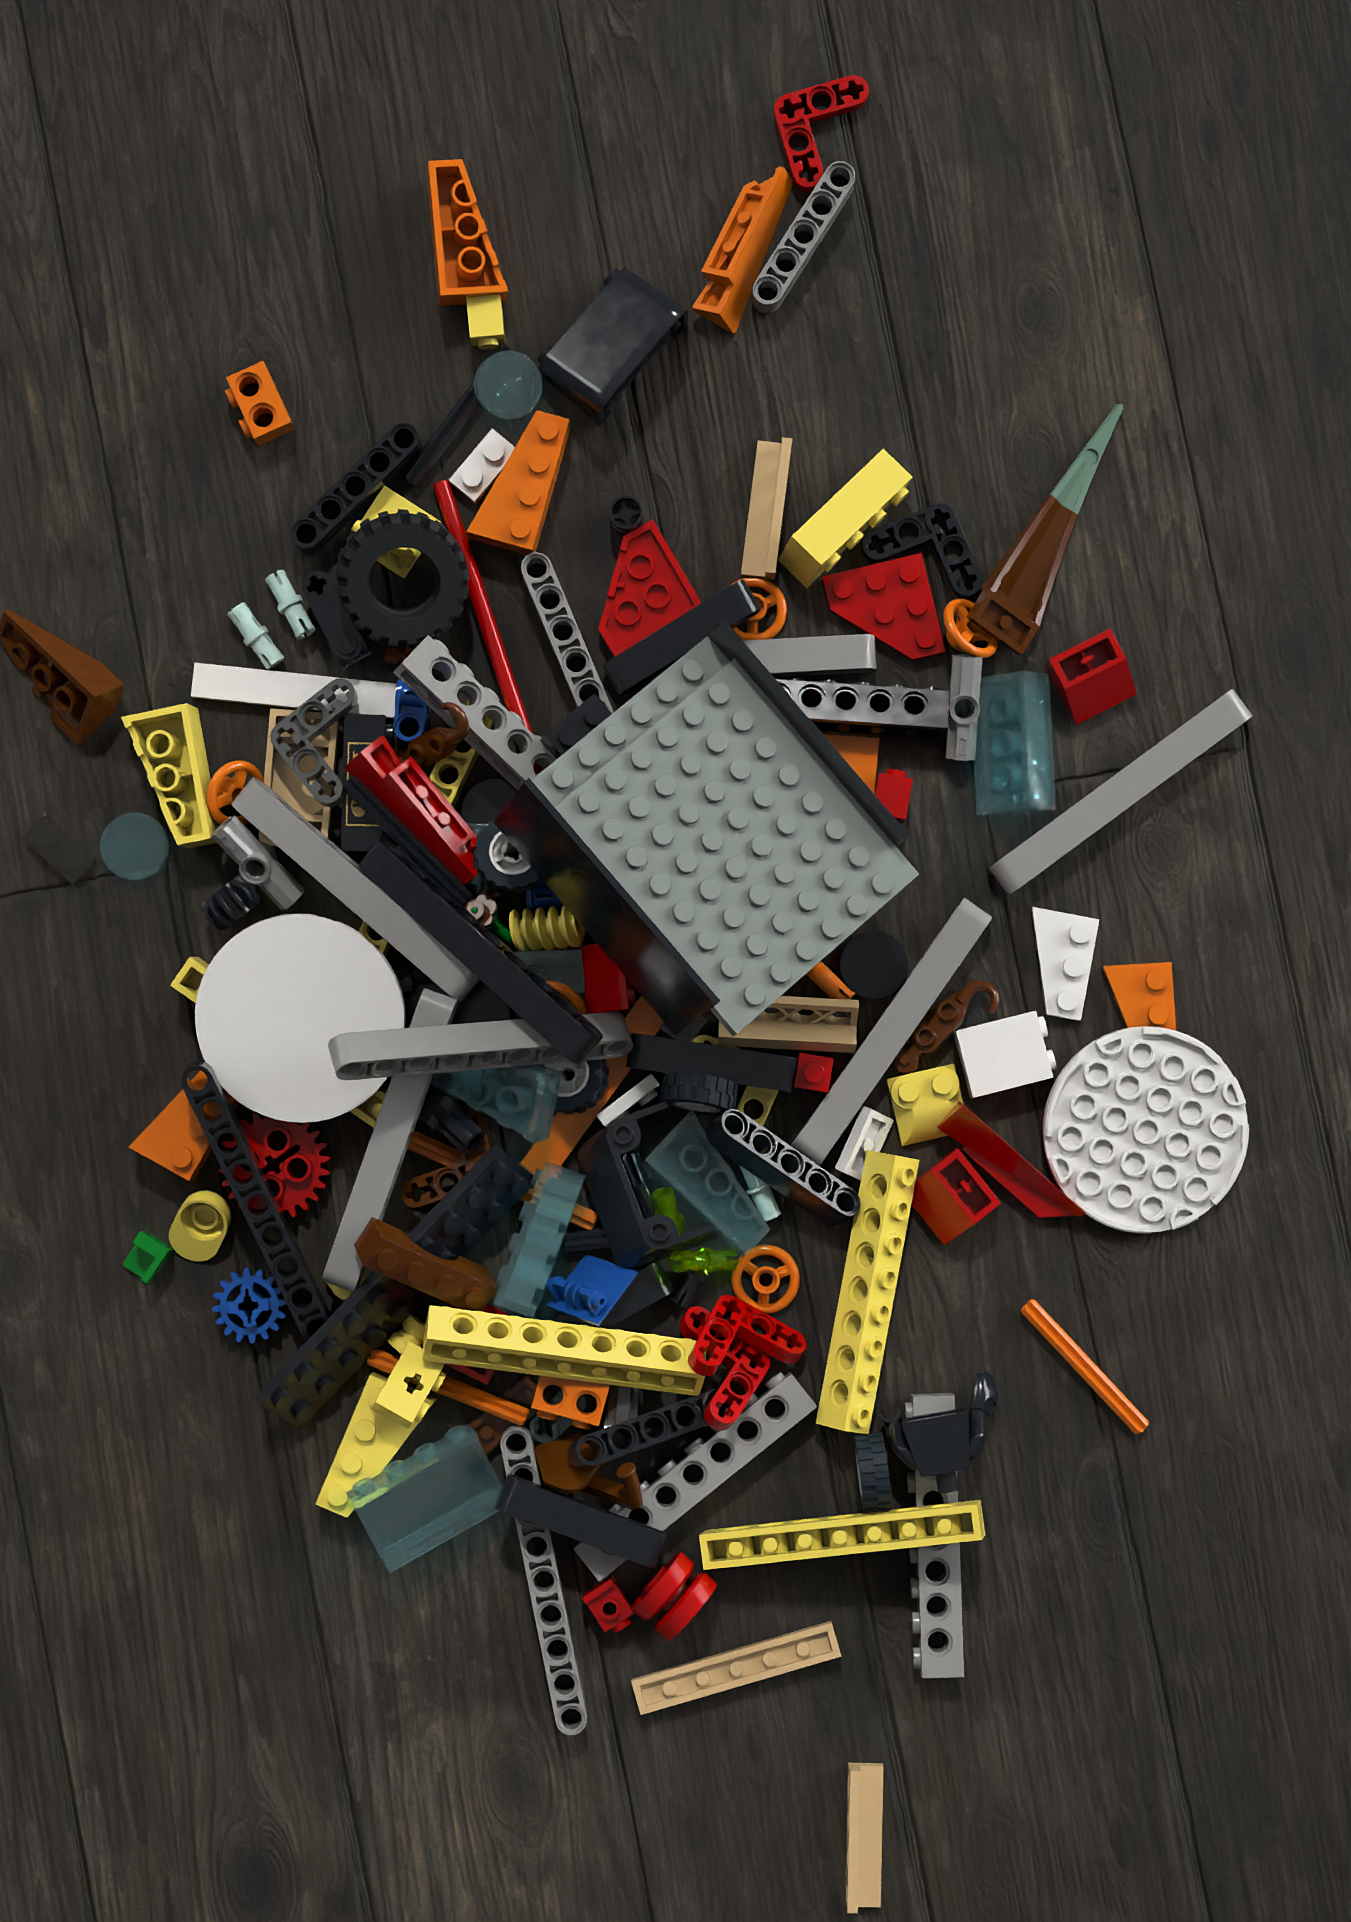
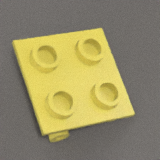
[351,485,441,579]

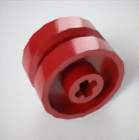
[631,1550,718,1642]

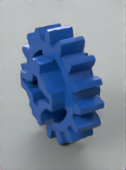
[212,1267,287,1343]

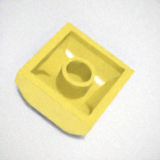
[886,1064,963,1146]

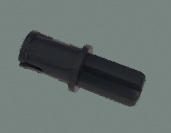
[620,1150,662,1219]

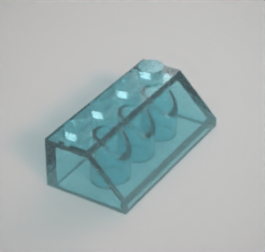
[971,671,1056,815]

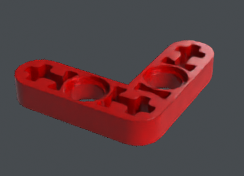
[774,75,869,192]
[688,1295,807,1376]
[679,1306,770,1431]

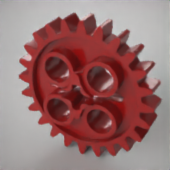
[218,1112,332,1217]

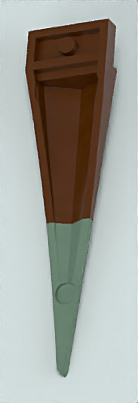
[966,404,1123,655]

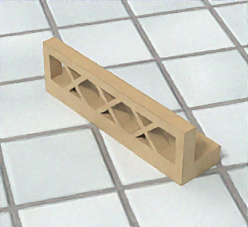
[741,437,792,581]
[718,996,859,1053]
[845,1763,883,1914]

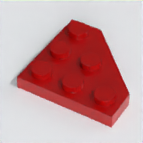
[598,519,701,657]
[822,553,946,661]

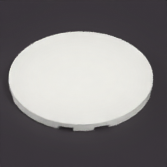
[195,914,406,1123]
[1043,1026,1249,1234]

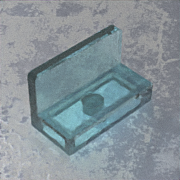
[514,949,585,993]

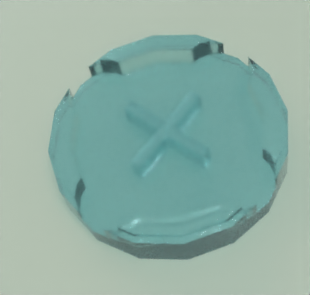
[474,351,542,419]
[100,812,170,881]

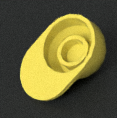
[169,1190,232,1261]

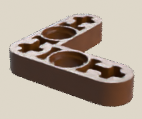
[401,1092,493,1212]

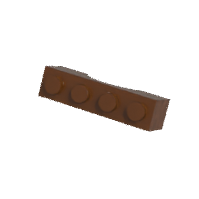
[354,1217,497,1311]

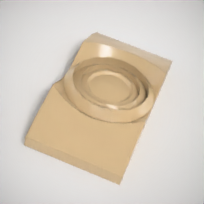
[259,708,339,847]

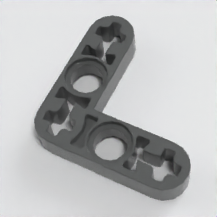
[270,678,358,807]

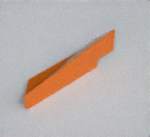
[692,166,793,333]

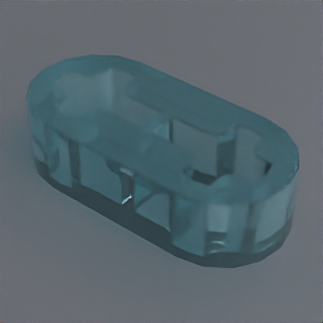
[530,1390,587,1443]

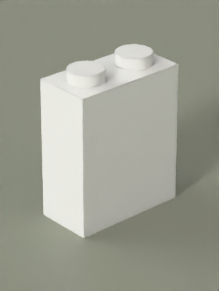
[953,1011,1057,1098]

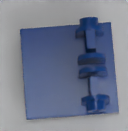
[546,1254,638,1326]

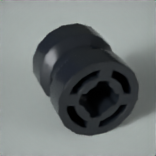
[609,495,643,535]

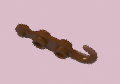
[395,702,469,768]
[894,980,1000,1074]

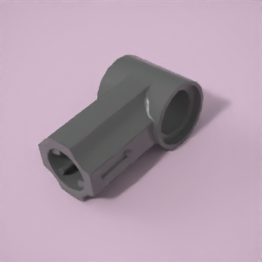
[604,1385,640,1448]

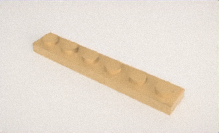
[631,1621,841,1715]

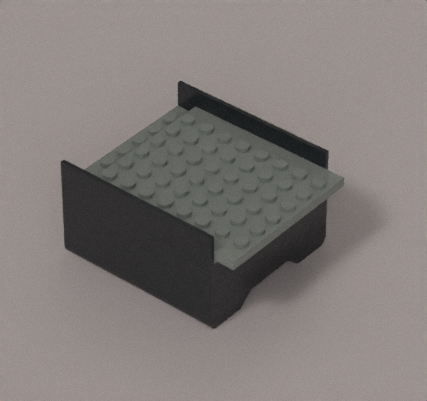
[493,619,919,1037]

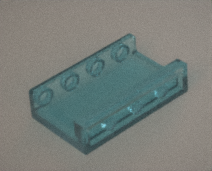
[346,1424,502,1573]

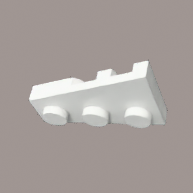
[1031,907,1099,1021]

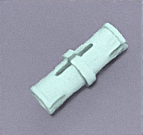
[265,570,316,640]
[227,602,285,670]

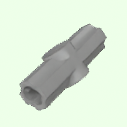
[945,654,982,761]
[211,815,305,910]

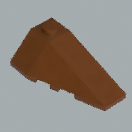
[0,609,125,746]

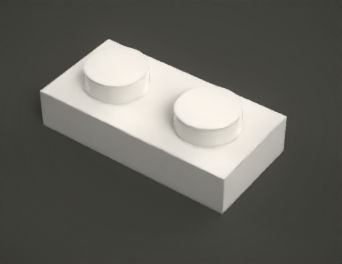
[449,429,515,504]
[596,1074,660,1127]
[835,1106,894,1181]

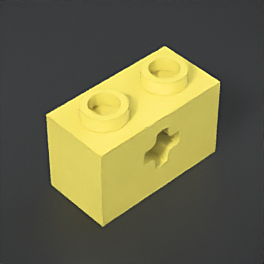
[372,1341,447,1428]

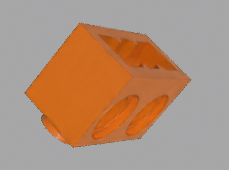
[225,361,295,446]
[531,1376,610,1430]

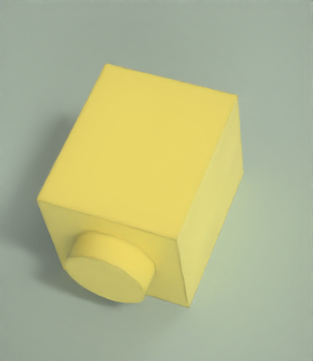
[466,294,506,350]

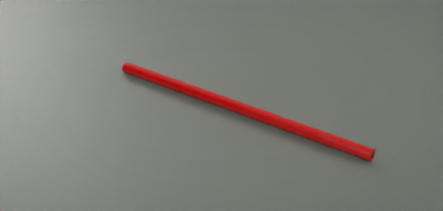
[433,480,543,775]

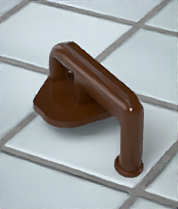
[535,1433,643,1510]

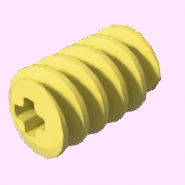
[509,905,586,952]

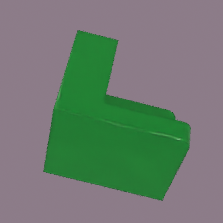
[123,1230,174,1285]

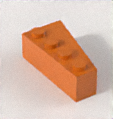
[426,159,509,306]
[466,410,571,555]
[129,1071,239,1181]

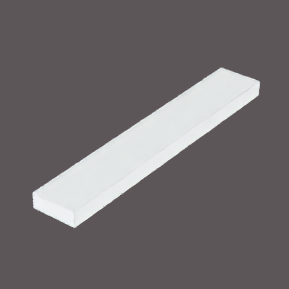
[191,663,397,719]

